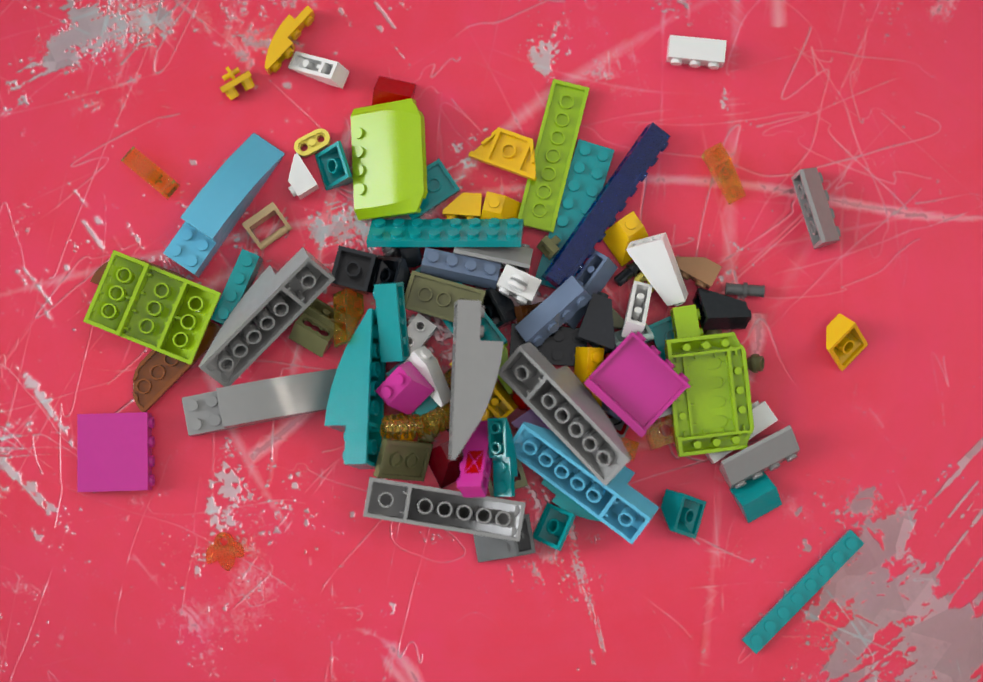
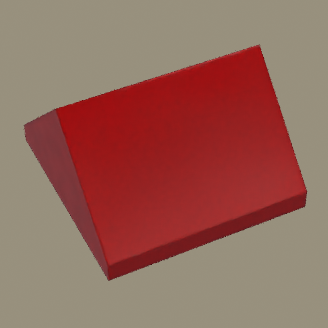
[372,76,416,105]

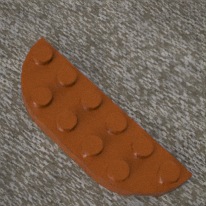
[133,322,221,412]

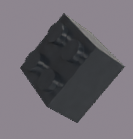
[331,246,378,295]

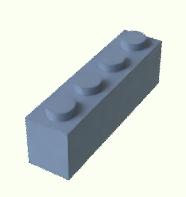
[421,247,501,290]
[564,250,618,329]
[515,275,593,348]

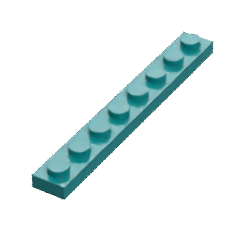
[741,529,865,654]

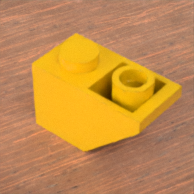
[442,192,482,219]

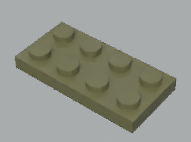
[404,270,486,323]

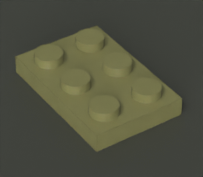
[373,438,433,481]

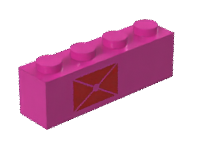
[457,420,492,498]

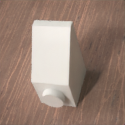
[288,153,319,200]

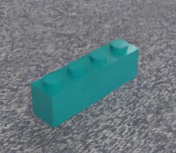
[211,249,263,325]
[373,282,410,362]

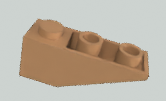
[675,257,722,289]

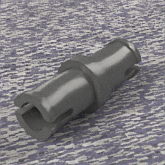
[725,282,765,298]

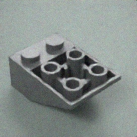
[473,514,536,563]

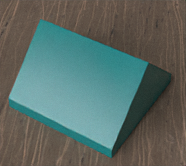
[315,141,353,191]
[729,472,782,523]
[533,502,576,551]

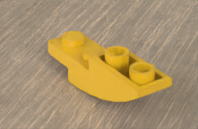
[265,5,315,75]

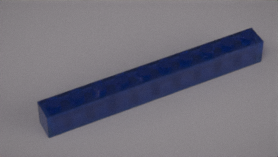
[542,123,670,288]

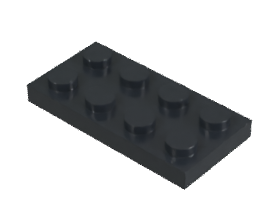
[509,323,587,366]

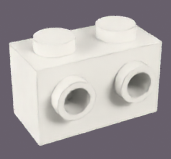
[407,313,437,355]

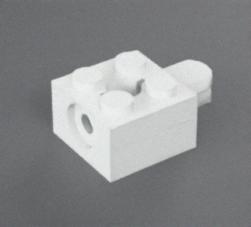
[496,264,542,305]

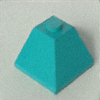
[661,489,706,539]

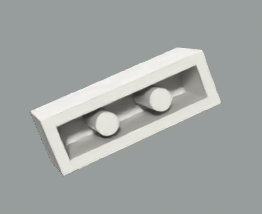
[666,35,727,69]
[621,280,653,338]

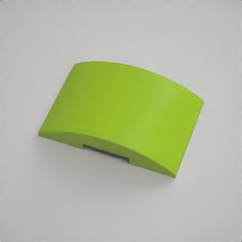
[83,250,221,365]

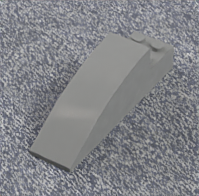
[199,247,335,387]
[448,300,504,460]
[498,342,631,486]
[182,369,337,437]
[363,477,526,542]

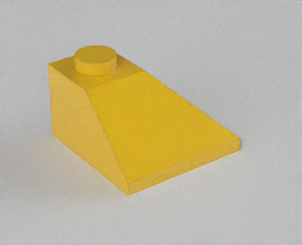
[480,191,521,219]
[600,211,649,267]
[826,313,868,371]

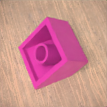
[375,361,435,416]

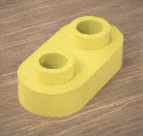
[294,128,331,157]

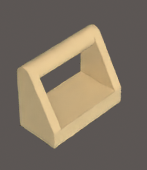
[242,202,292,251]

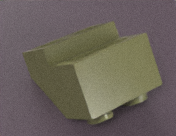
[289,298,347,357]

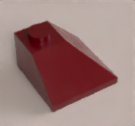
[428,441,463,488]

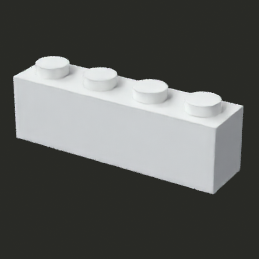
[705,400,778,464]

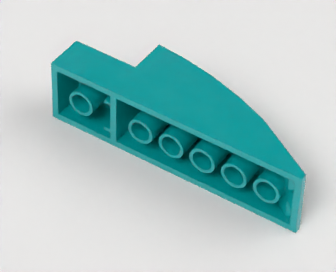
[324,308,386,469]

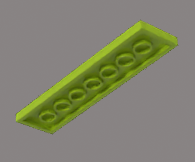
[518,79,590,233]

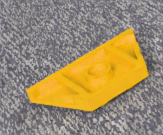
[468,127,537,181]

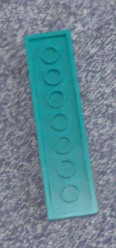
[535,139,615,290]
[367,218,524,247]

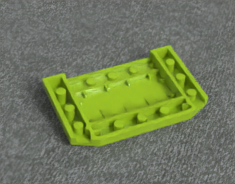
[350,98,428,221]
[665,332,754,457]

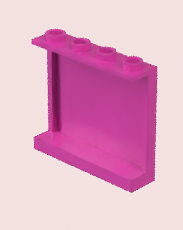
[584,331,691,438]
[77,412,155,492]

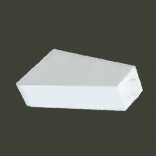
[626,232,688,306]

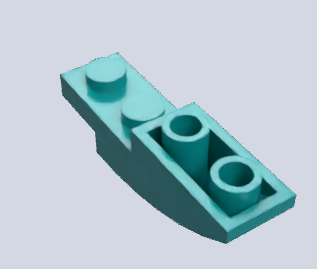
[488,418,518,497]
[541,479,601,522]

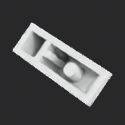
[288,51,350,89]
[404,345,451,408]

